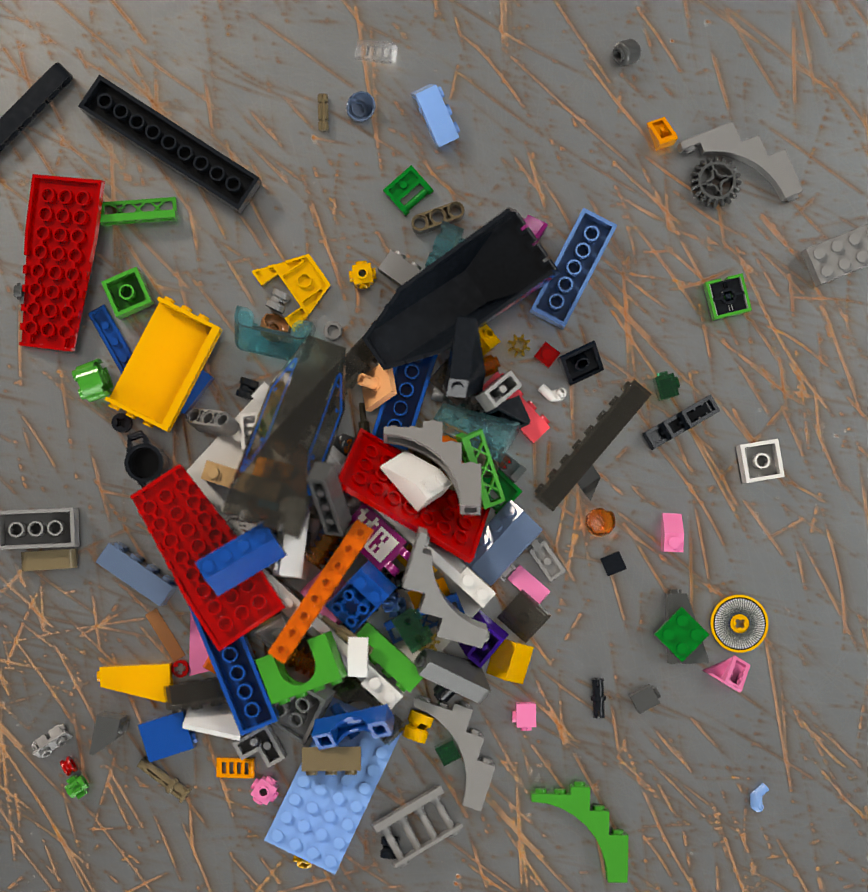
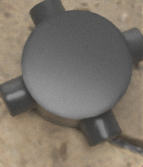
[13,283,24,300]

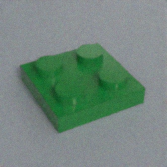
[654,607,709,662]

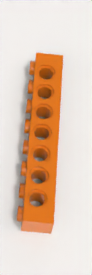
[267,519,374,664]

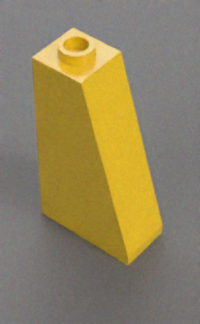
[97,663,174,703]

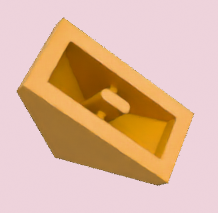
[647,117,678,151]

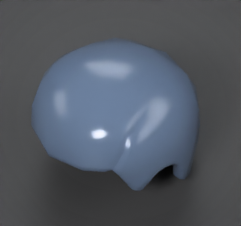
[346,91,376,122]

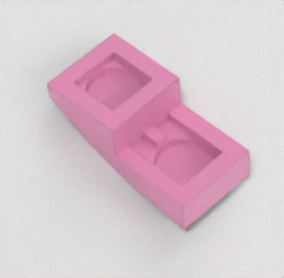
[508,565,551,606]

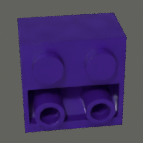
[458,610,509,668]

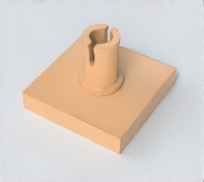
[357,364,397,412]

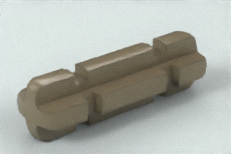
[318,93,329,131]

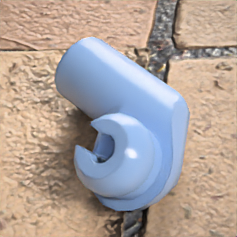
[750,783,769,812]

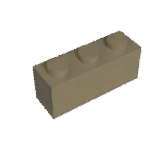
[302,747,361,775]

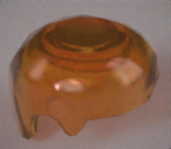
[585,508,616,537]

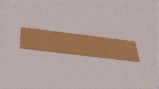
[145,608,185,662]

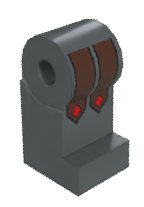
[491,448,527,483]

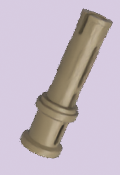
[137,756,192,804]

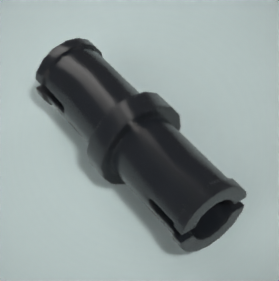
[591,678,606,718]

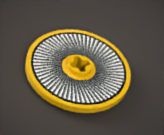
[710,595,768,653]

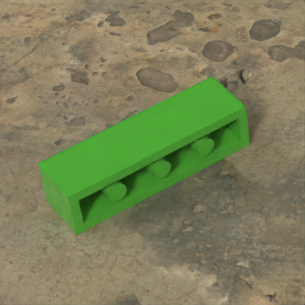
[356,621,424,693]

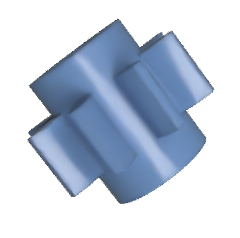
[382,593,407,617]

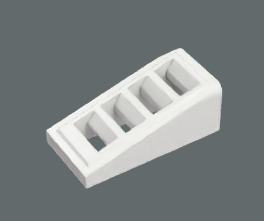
[239,412,263,455]

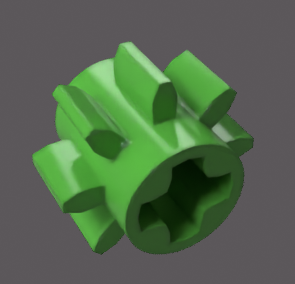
[65,774,89,799]

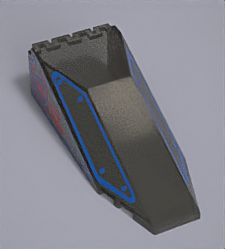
[222,335,346,540]

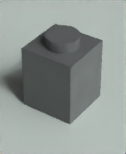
[629,684,661,714]

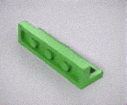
[100,197,178,226]
[455,429,506,509]

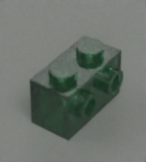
[391,607,433,654]

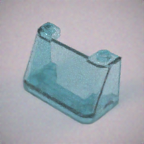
[234,306,316,363]

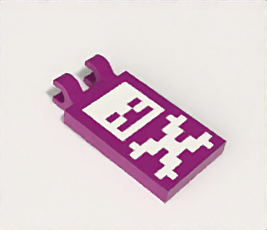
[343,503,411,576]

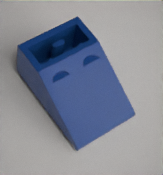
[326,560,397,633]

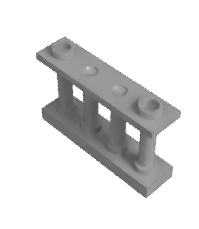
[371,785,463,868]

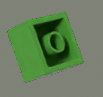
[101,267,155,320]

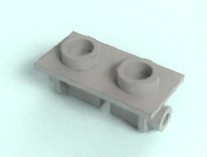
[31,723,73,758]

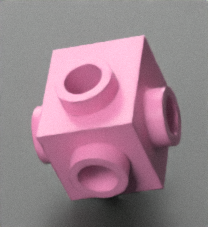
[250,775,279,805]

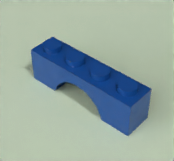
[312,704,395,750]

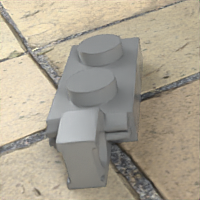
[527,537,566,582]

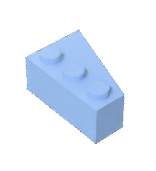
[411,84,460,147]

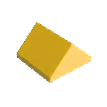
[486,639,534,684]

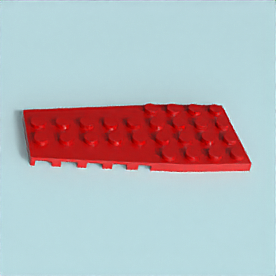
[19,174,105,352]
[130,464,286,651]

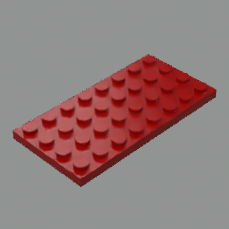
[338,428,491,564]

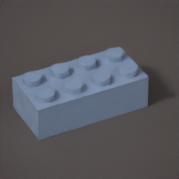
[96,542,178,606]

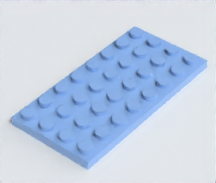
[264,697,403,875]

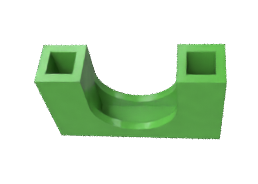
[255,631,348,706]

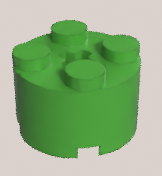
[72,358,113,403]

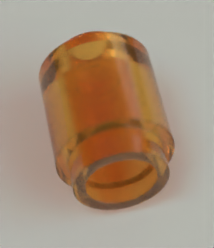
[483,354,501,377]

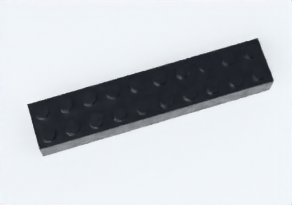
[78,75,262,214]

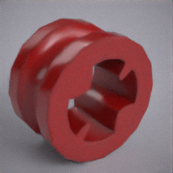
[171,660,189,678]
[60,756,78,776]

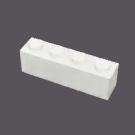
[271,497,311,579]

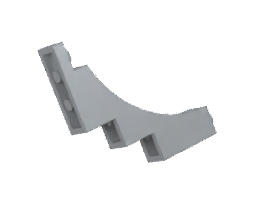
[677,121,803,202]
[402,527,490,648]

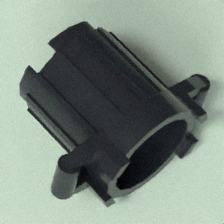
[124,430,170,488]

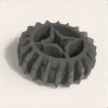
[689,156,742,208]

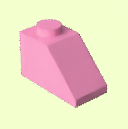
[661,513,684,552]

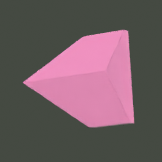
[702,655,750,693]

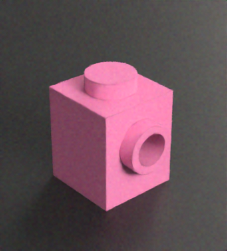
[512,702,536,731]

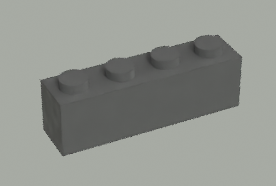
[307,461,352,536]

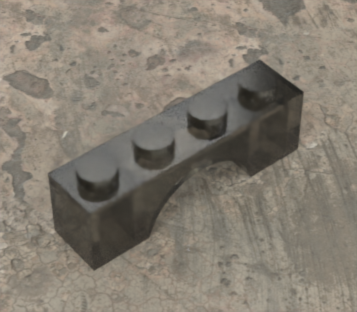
[332,673,405,745]

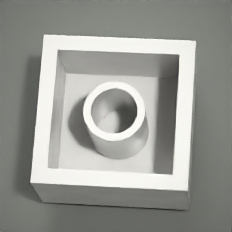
[736,439,785,484]

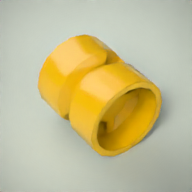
[402,709,434,744]

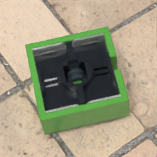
[703,273,752,321]

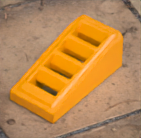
[216,757,256,778]

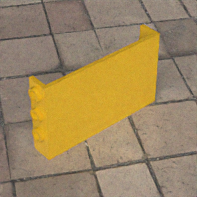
[104,296,223,433]

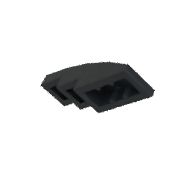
[642,395,720,450]

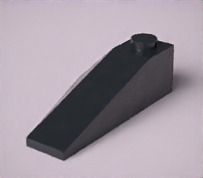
[444,315,486,398]

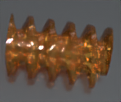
[304,528,344,570]
[288,644,315,678]

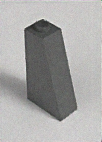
[665,589,709,664]
[414,648,491,704]

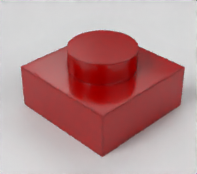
[534,341,560,369]

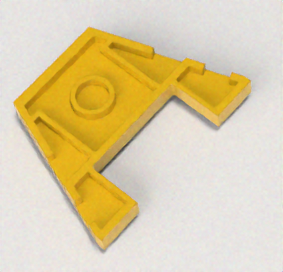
[252,254,331,333]

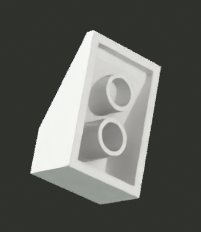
[380,450,452,512]

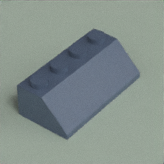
[461,499,543,586]

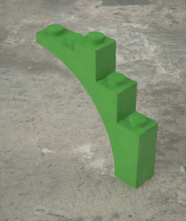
[530,781,628,883]

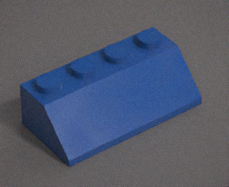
[195,521,287,596]

